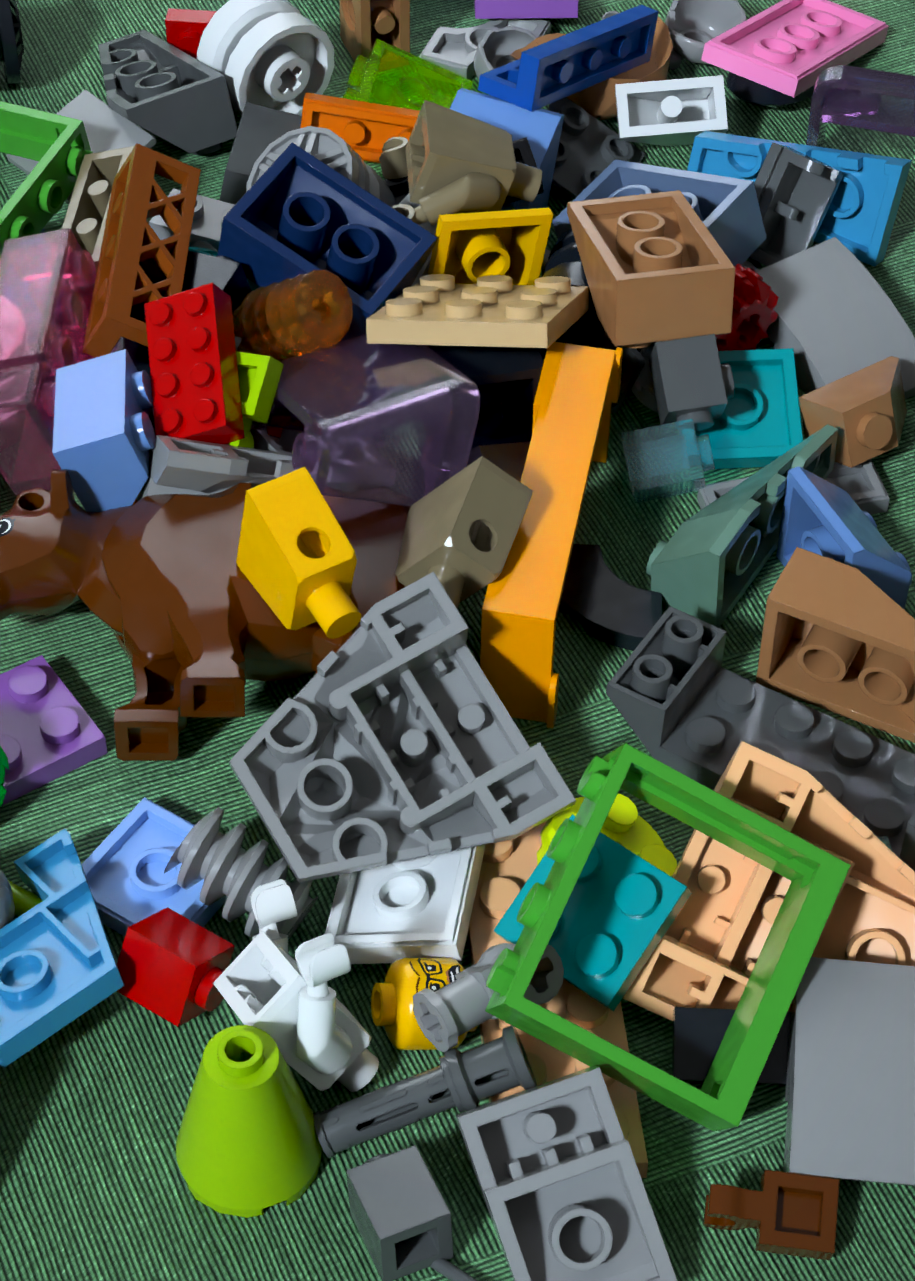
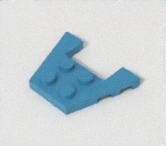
[0,828,124,1068]

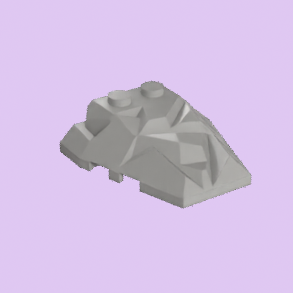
[136,408,395,501]
[229,571,576,883]

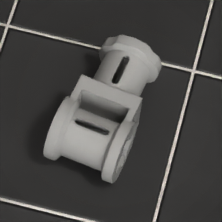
[413,943,564,1052]

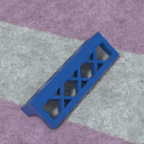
[478,5,659,112]

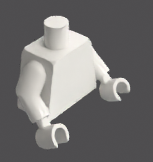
[213,879,379,1092]

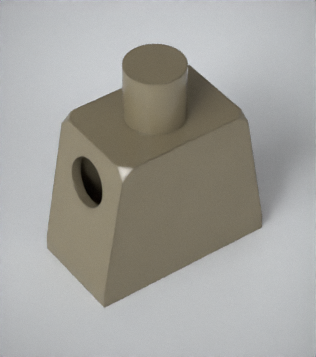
[395,456,533,609]

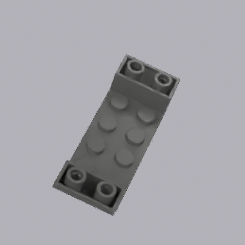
[606,606,915,872]

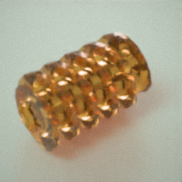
[233,270,353,361]

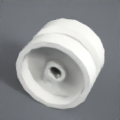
[197,0,335,116]

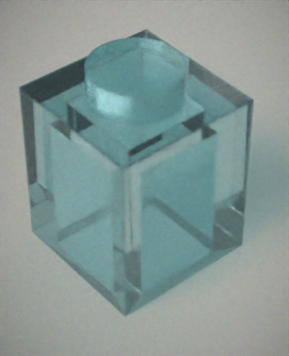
[621,418,715,503]

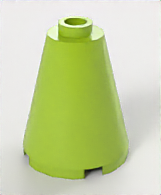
[176,1025,323,1218]

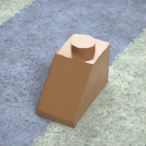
[799,356,907,468]

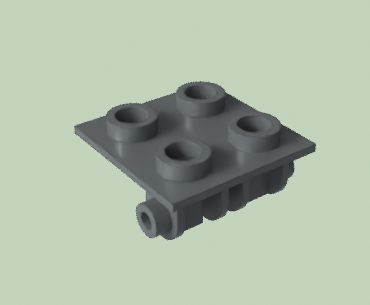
[547,97,645,199]

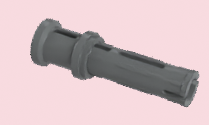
[313,1025,537,1158]

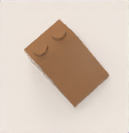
[567,190,735,349]
[756,547,915,743]

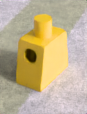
[236,467,362,639]

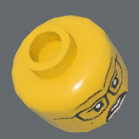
[371,958,478,1050]

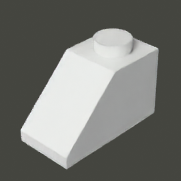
[615,75,728,146]

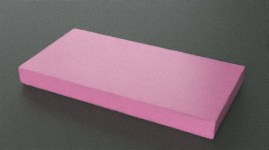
[701,0,889,98]

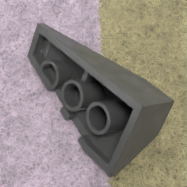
[98,29,237,155]

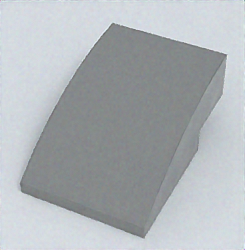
[756,237,915,399]
[783,957,915,1186]
[455,1066,677,1281]

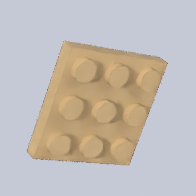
[366,274,589,348]

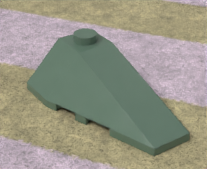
[646,424,838,628]

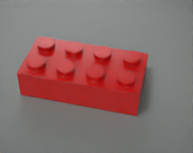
[144,282,245,444]

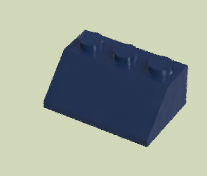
[217,142,438,354]

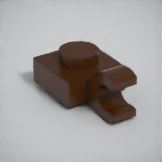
[703,1170,840,1260]

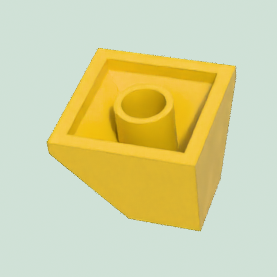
[428,208,553,285]

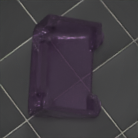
[250,333,480,506]

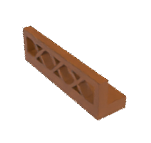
[82,143,201,357]

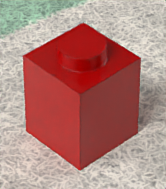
[117,907,235,1027]

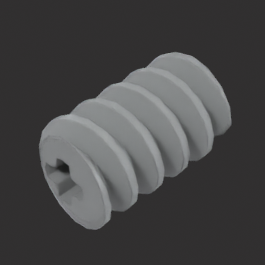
[164,807,318,940]

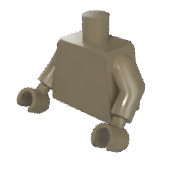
[379,100,542,225]

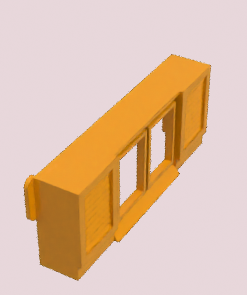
[480,342,623,728]

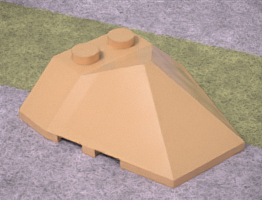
[623,741,915,1021]

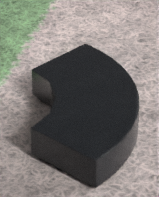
[558,544,662,651]

